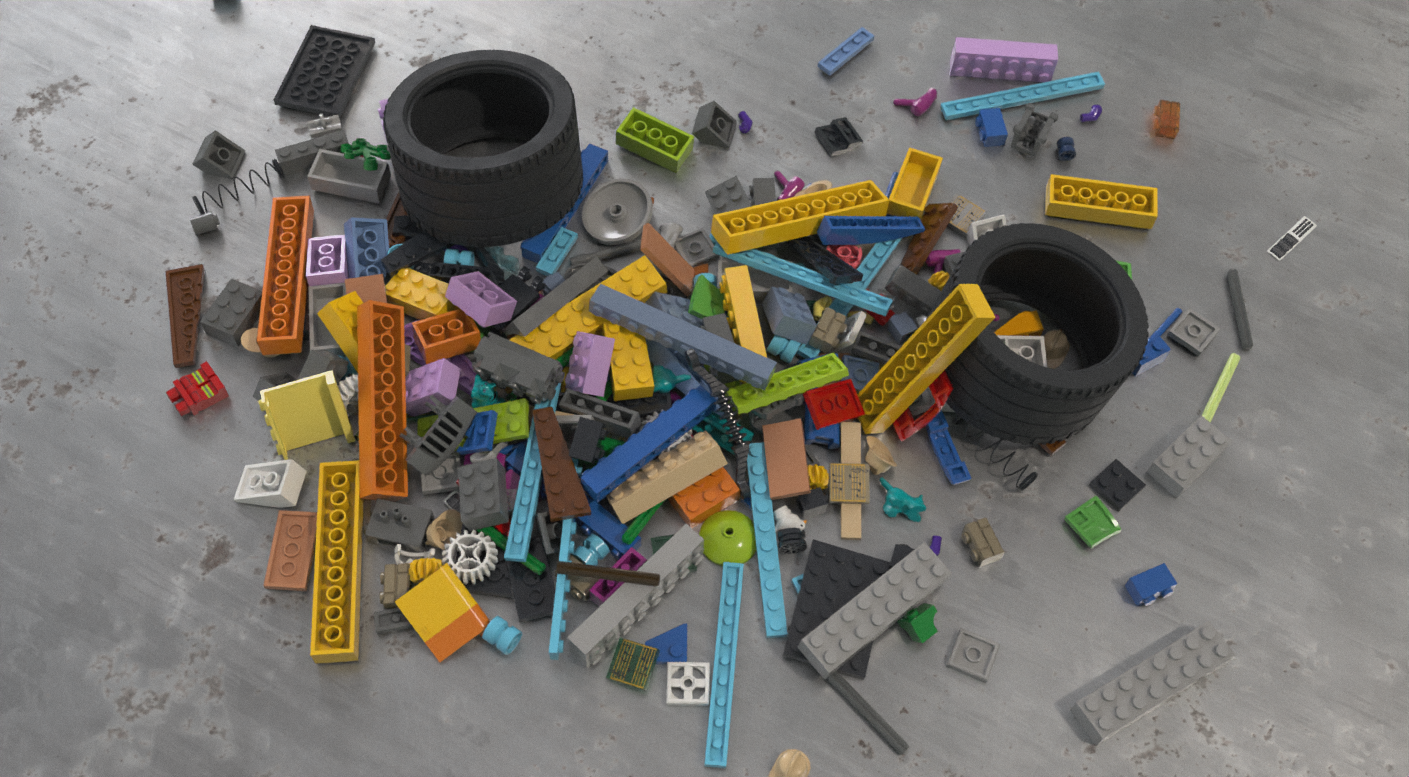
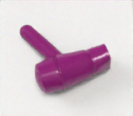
[893,88,937,116]
[774,170,805,201]
[925,249,960,273]

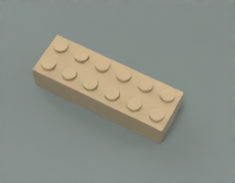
[606,431,728,524]

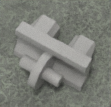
[307,113,342,138]

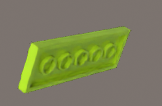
[726,352,849,414]
[417,398,529,451]

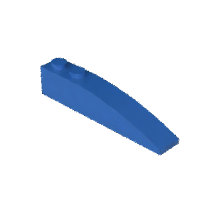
[817,216,925,245]

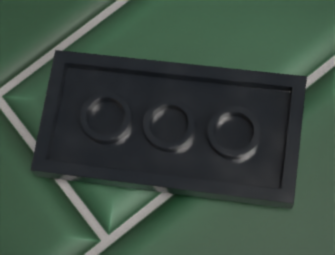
[504,536,556,622]

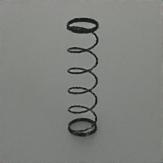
[192,159,286,214]
[952,415,1038,491]

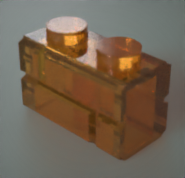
[1152,99,1180,139]

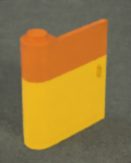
[395,563,490,662]

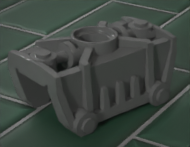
[1011,102,1059,157]
[748,393,805,437]

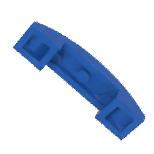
[926,409,972,485]

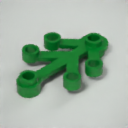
[341,138,391,171]

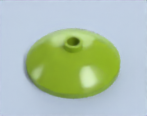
[699,510,756,567]

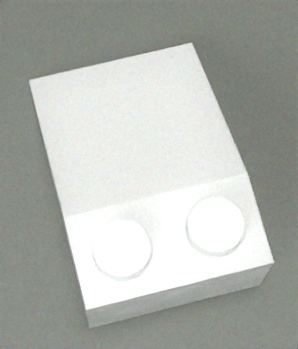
[234,459,307,508]

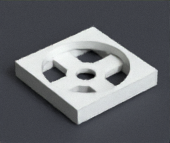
[830,311,867,353]
[667,662,710,706]

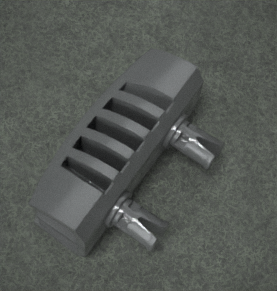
[399,395,478,475]

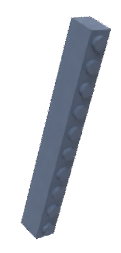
[589,284,777,390]

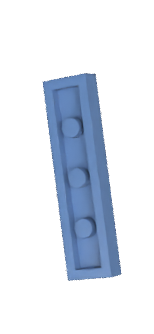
[817,27,875,76]

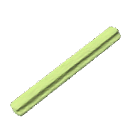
[1202,353,1240,423]

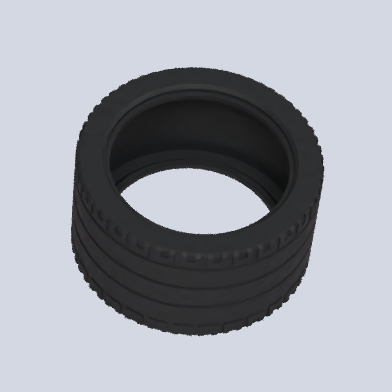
[383,50,583,247]
[926,223,1149,445]

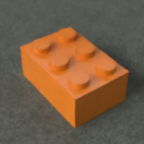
[412,309,481,365]
[668,467,740,528]

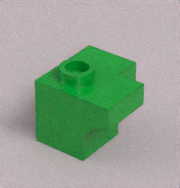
[897,603,938,643]

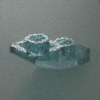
[485,246,520,274]

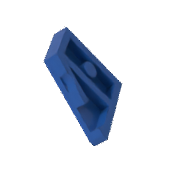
[457,410,498,455]
[645,623,687,665]

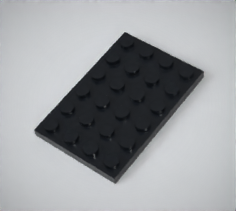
[273,25,376,118]
[783,539,890,680]

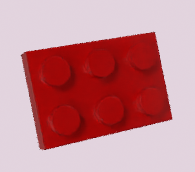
[803,379,865,430]

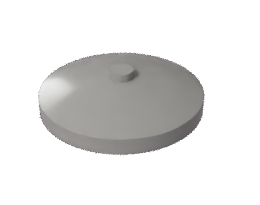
[582,179,653,245]

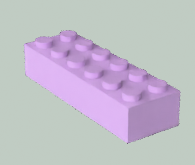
[950,37,1058,83]

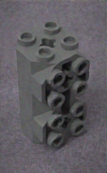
[472,332,565,405]

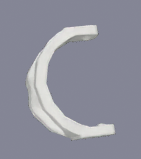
[394,544,435,565]

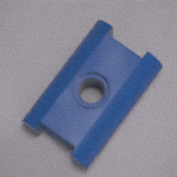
[804,387,841,449]

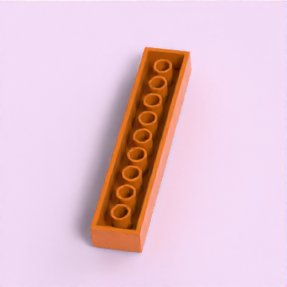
[257,196,314,355]
[357,300,408,502]

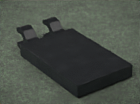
[490,266,545,335]

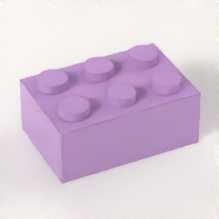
[306,235,349,286]
[445,271,517,327]
[565,331,615,397]
[405,358,461,417]

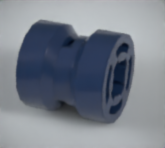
[1056,137,1076,161]

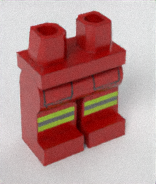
[166,361,229,416]

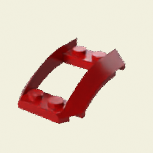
[893,370,953,441]

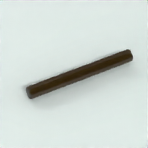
[556,561,660,586]

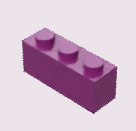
[589,547,647,607]

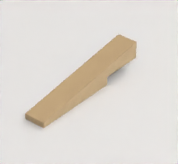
[840,422,861,540]

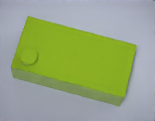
[615,107,694,173]

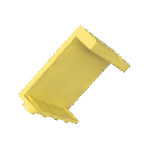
[258,370,355,460]

